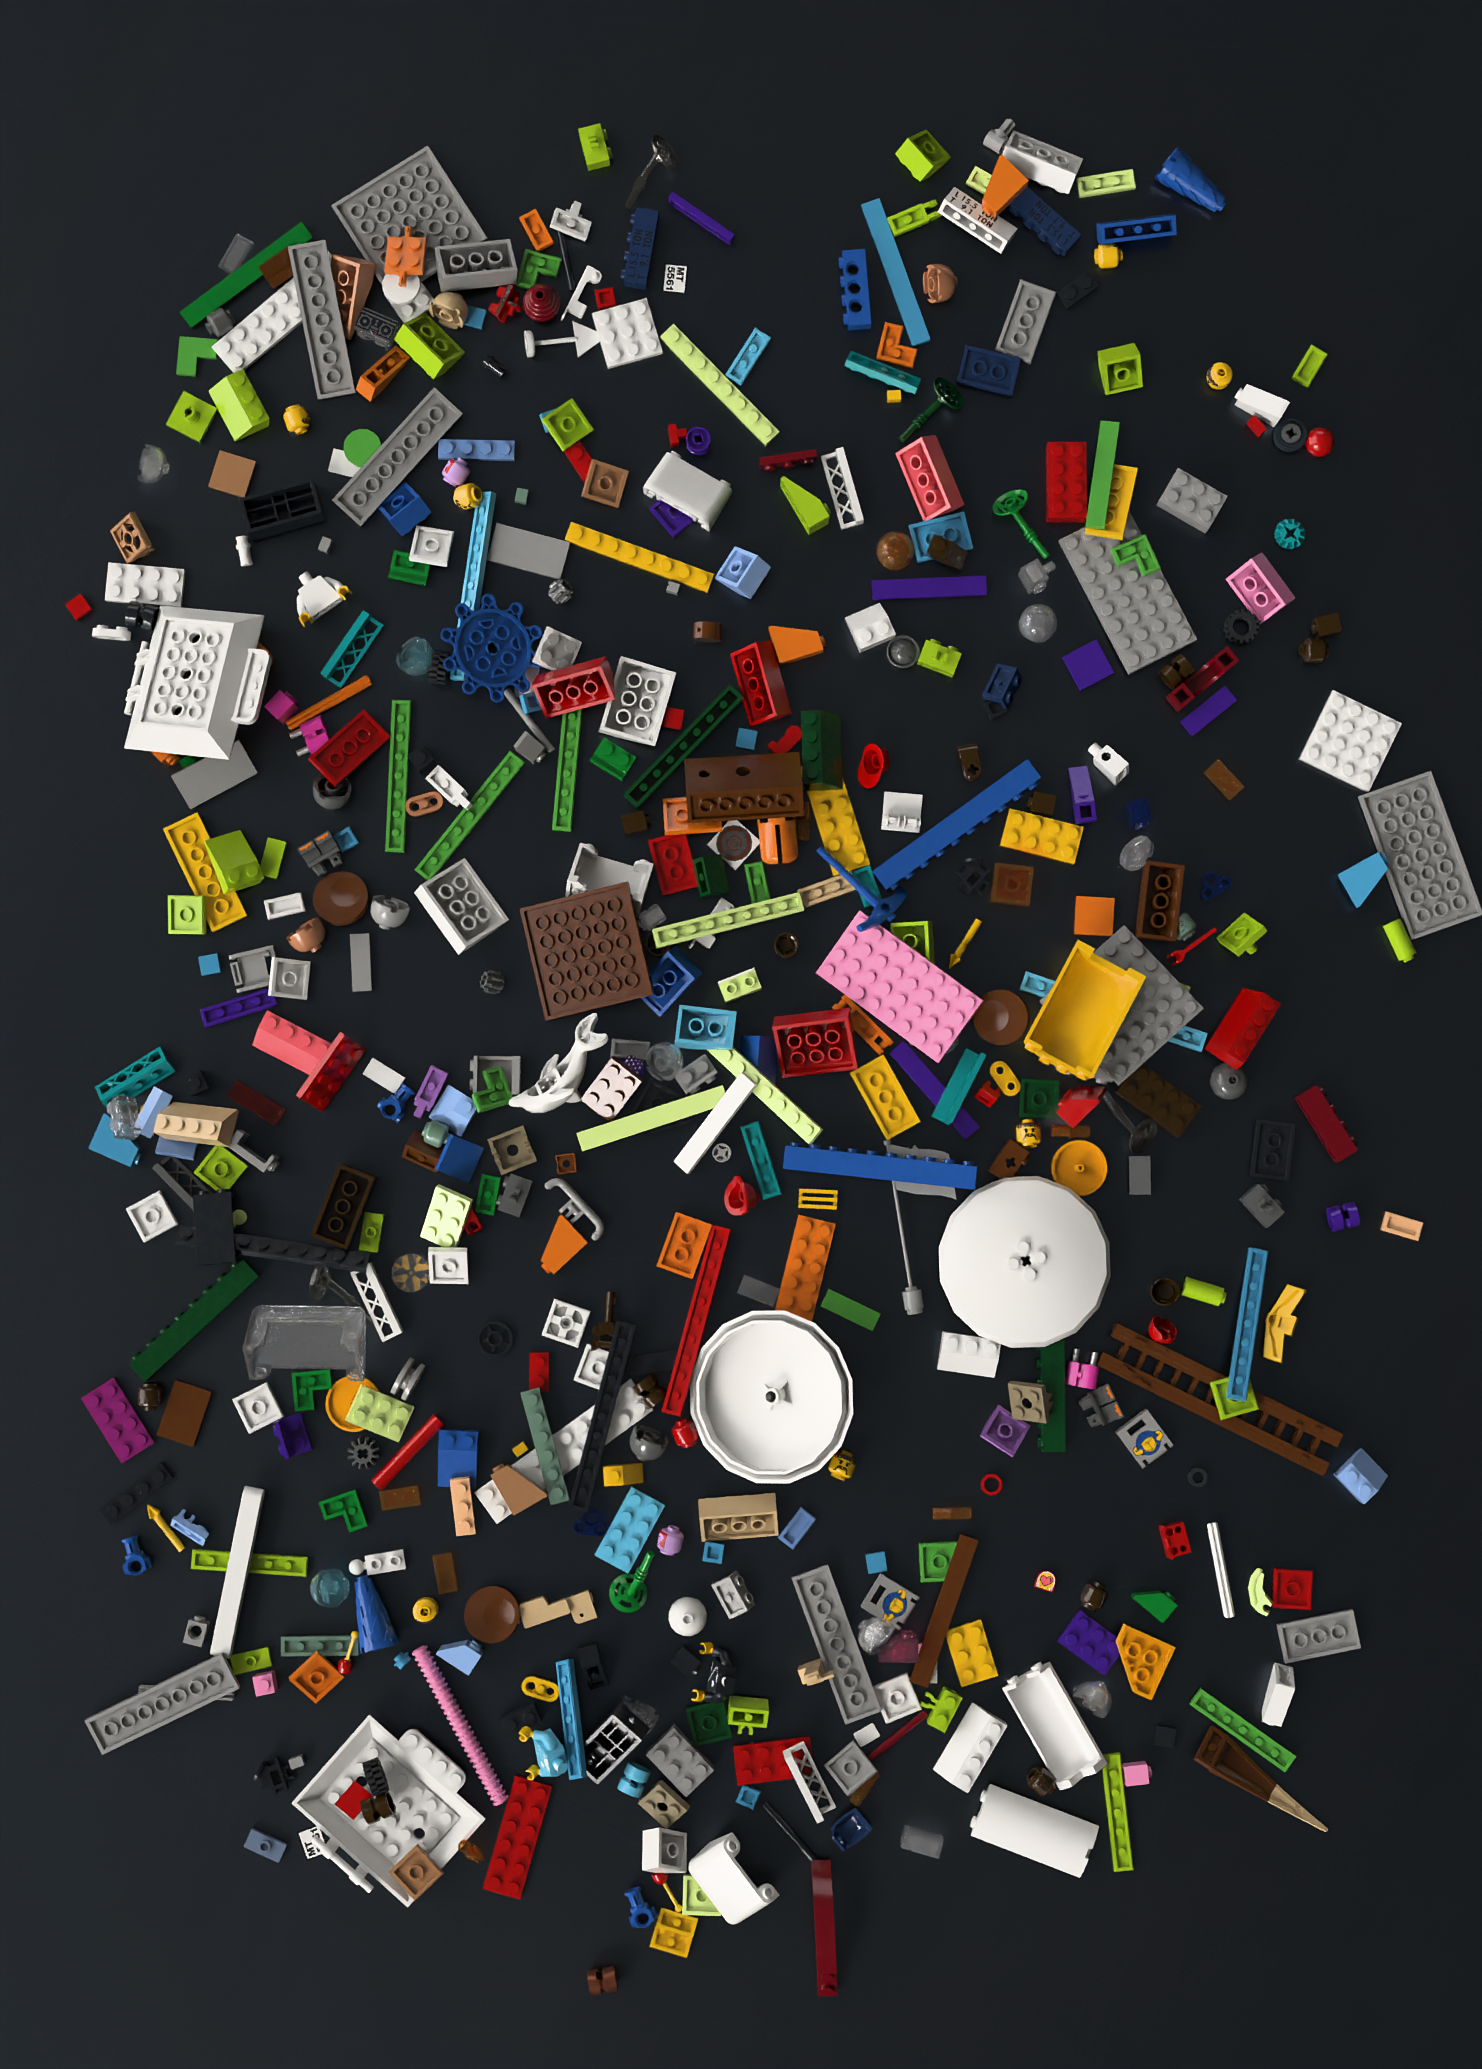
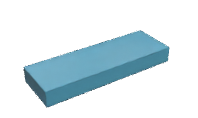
[725,328,771,387]

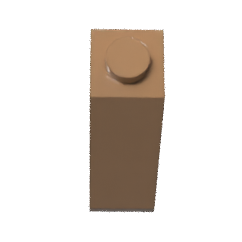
[490,1463,548,1516]

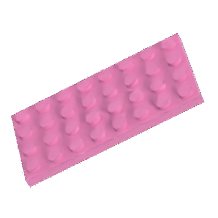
[816,910,984,1063]

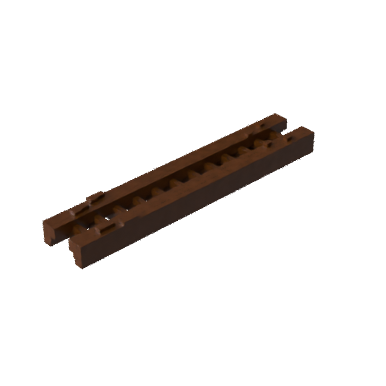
[1097,1323,1344,1476]

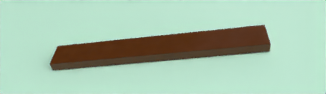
[909,1534,978,1688]

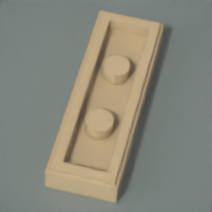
[797,871,856,908]

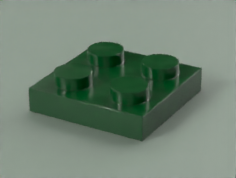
[1019,1079,1060,1119]
[686,1701,733,1747]

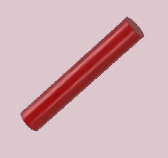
[371,1414,445,1490]

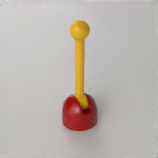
[336,1631,359,1674]
[651,1872,682,1912]

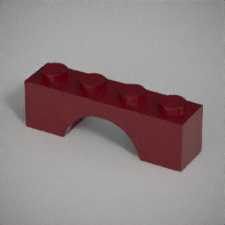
[1166,646,1239,713]

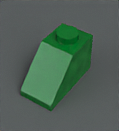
[1131,1590,1178,1623]

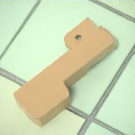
[519,1589,597,1628]
[798,1658,835,1686]

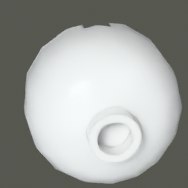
[668,1597,707,1636]

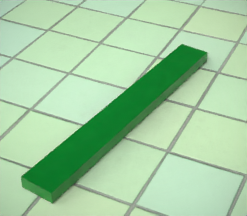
[180,222,313,328]

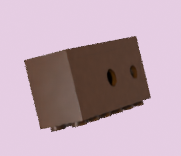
[684,752,804,823]

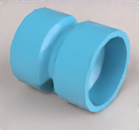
[617,1762,651,1798]

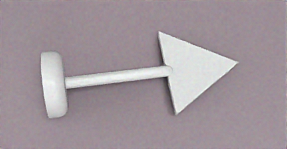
[524,321,600,358]

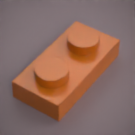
[519,209,554,252]

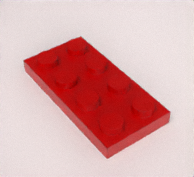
[308,709,391,787]
[296,1032,366,1112]
[733,1736,813,1786]

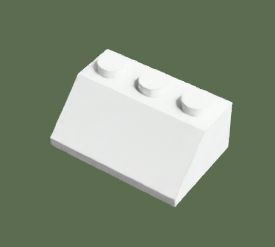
[937,1331,1001,1378]

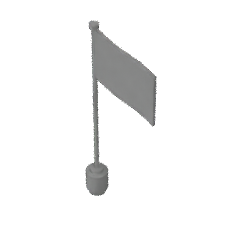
[883,1140,957,1315]

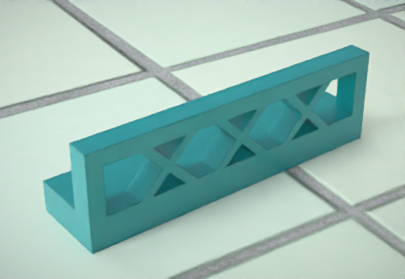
[320,610,384,689]
[95,1047,176,1112]
[932,1048,986,1125]

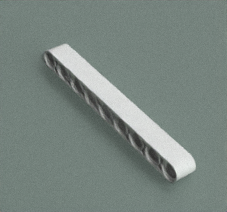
[210,1485,265,1659]

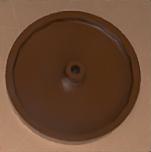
[313,872,369,926]
[973,989,1029,1045]
[464,1586,521,1644]

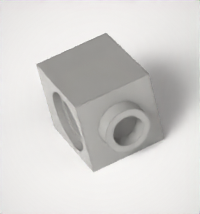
[183,1615,210,1647]

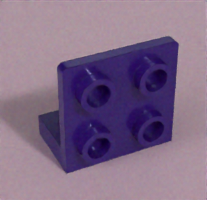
[273,1413,313,1460]

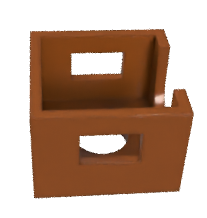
[555,1153,577,1174]

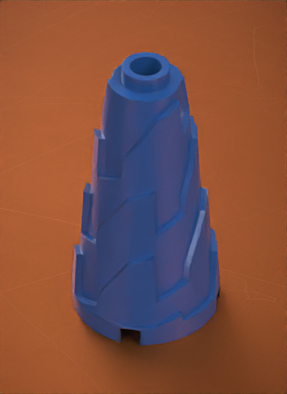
[1155,147,1227,212]
[354,1575,399,1654]

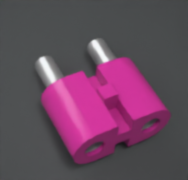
[289,715,331,756]
[1065,1348,1100,1390]

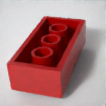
[1046,442,1087,522]

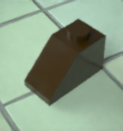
[926,534,968,570]

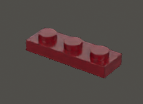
[759,449,817,471]

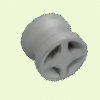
[712,1143,731,1162]

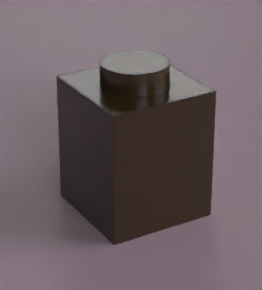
[1311,612,1343,638]
[1027,791,1057,817]
[621,810,651,836]

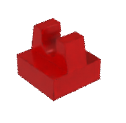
[668,424,687,448]
[974,1080,1001,1108]

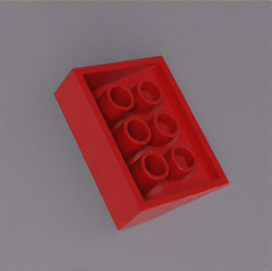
[772,1008,858,1078]

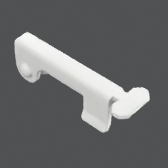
[561,265,602,321]
[688,898,734,949]

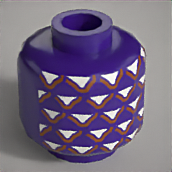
[620,1055,647,1077]

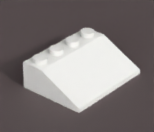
[599,656,676,746]
[414,858,509,955]

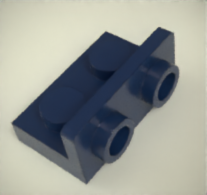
[982,663,1022,709]

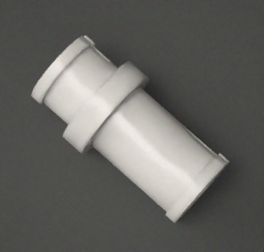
[236,536,253,566]

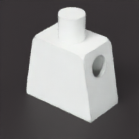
[1088,742,1129,786]

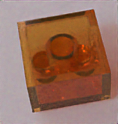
[989,863,1034,907]

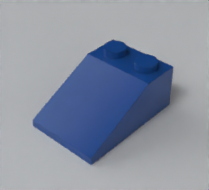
[641,946,703,1017]
[438,1428,480,1489]

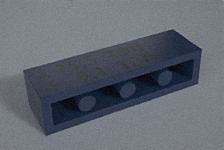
[1008,187,1081,257]
[621,207,659,290]

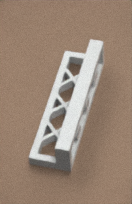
[821,447,864,530]
[350,1262,404,1342]
[783,1741,836,1824]

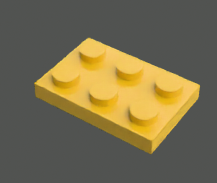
[946,1619,998,1687]

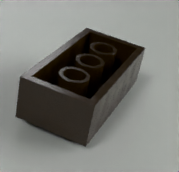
[1114,1064,1202,1138]
[311,1164,377,1250]

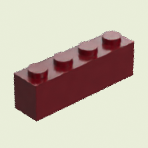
[1294,1085,1358,1163]

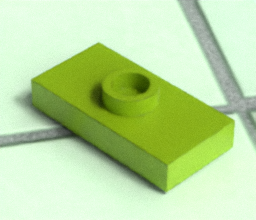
[359,1212,384,1253]
[230,1646,273,1675]

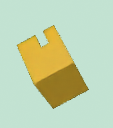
[887,390,901,403]
[512,1441,529,1457]

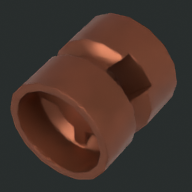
[587,1966,618,1996]

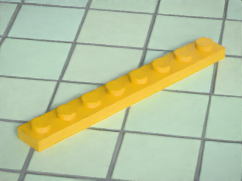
[565,522,714,593]

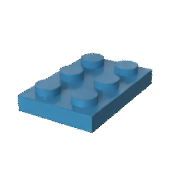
[908,512,973,563]

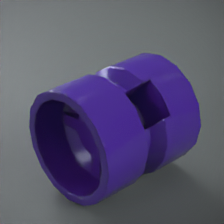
[686,427,711,457]
[1326,1202,1360,1232]

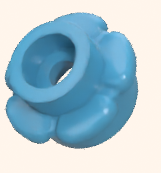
[394,1652,412,1670]

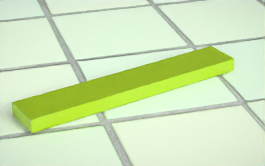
[191,1549,309,1577]
[1102,1752,1134,1872]

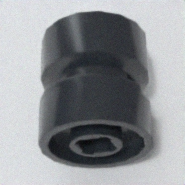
[125,601,159,631]

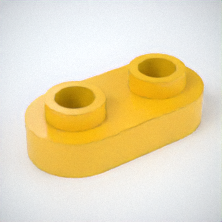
[990,1061,1020,1096]
[522,1676,559,1702]

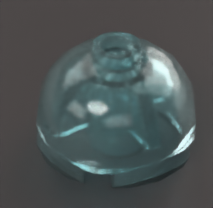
[396,637,434,676]
[310,1568,350,1608]

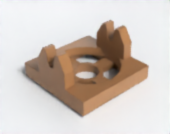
[110,512,155,564]

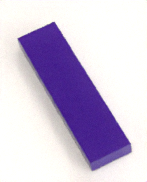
[668,192,735,245]
[199,988,279,1028]

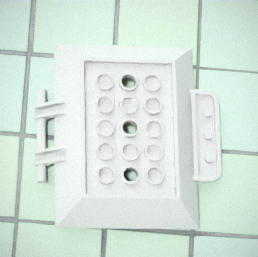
[124,605,272,760]
[292,1715,486,1907]

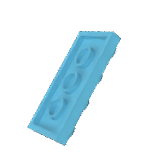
[595,1486,665,1573]

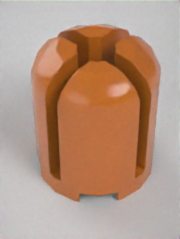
[757,817,798,864]

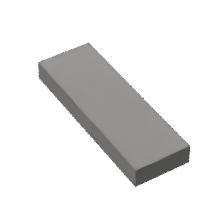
[350,933,372,992]

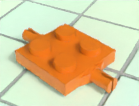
[384,226,427,287]

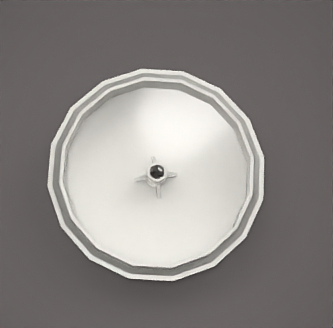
[939,1176,1111,1348]
[690,1311,853,1483]

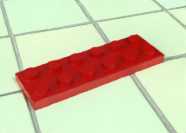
[483,1774,553,1900]

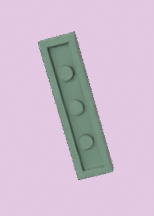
[281,1635,359,1656]

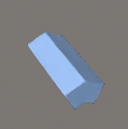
[132,1086,173,1139]

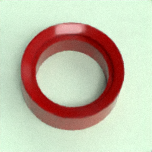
[981,1473,1002,1495]

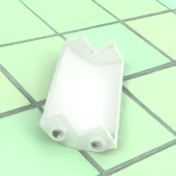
[1002,1662,1108,1790]
[970,1784,1099,1878]

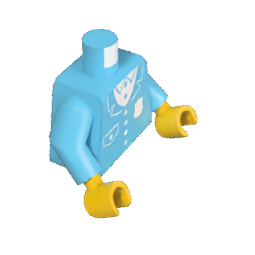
[518,1726,568,1780]

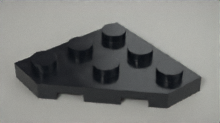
[629,1078,696,1138]

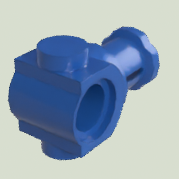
[377,1082,415,1123]
[121,1535,152,1575]
[624,1886,658,1929]

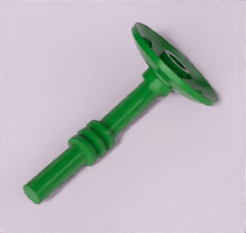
[992,489,1050,560]
[609,1551,655,1613]

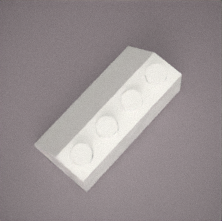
[1002,130,1083,194]
[933,1702,1007,1793]

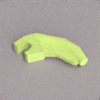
[1248,1568,1274,1616]

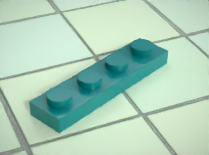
[844,351,921,394]

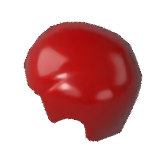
[1305,427,1334,457]
[1148,1315,1177,1345]

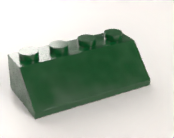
[801,710,843,791]

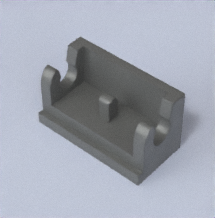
[1129,1156,1152,1195]

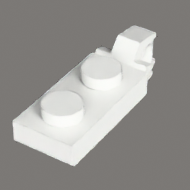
[425,765,473,811]

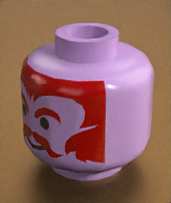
[442,457,470,487]
[657,1525,684,1556]

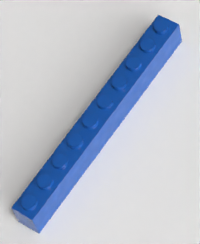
[872,759,1041,891]
[783,1142,978,1190]

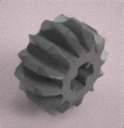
[347,1437,380,1469]

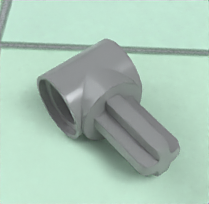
[983,119,1015,154]

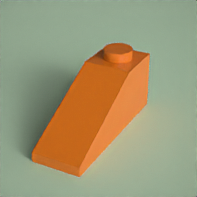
[356,346,410,402]

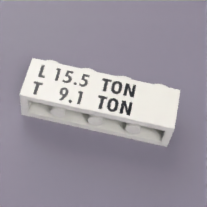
[938,187,1018,254]

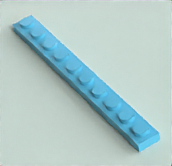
[450,492,496,681]
[1019,971,1208,1052]

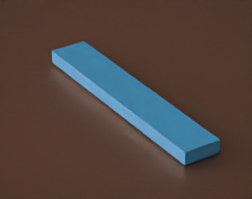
[556,1659,587,1780]

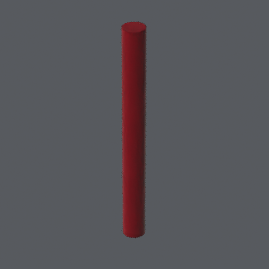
[867,1710,929,1762]

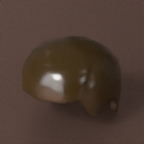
[1150,1278,1180,1307]

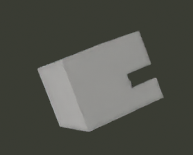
[318,536,333,554]
[666,581,680,596]
[288,1754,306,1770]

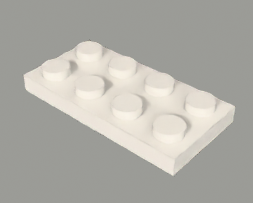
[105,562,186,607]

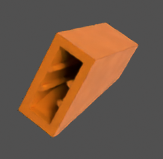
[982,154,1029,218]
[768,626,826,666]
[541,1214,588,1274]

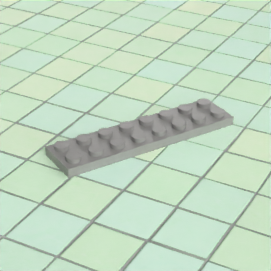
[288,240,356,400]
[332,387,463,527]
[791,1564,882,1725]
[85,1653,241,1755]

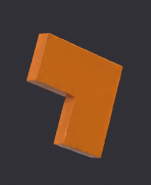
[876,322,917,369]

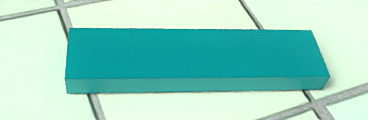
[740,1121,782,1200]

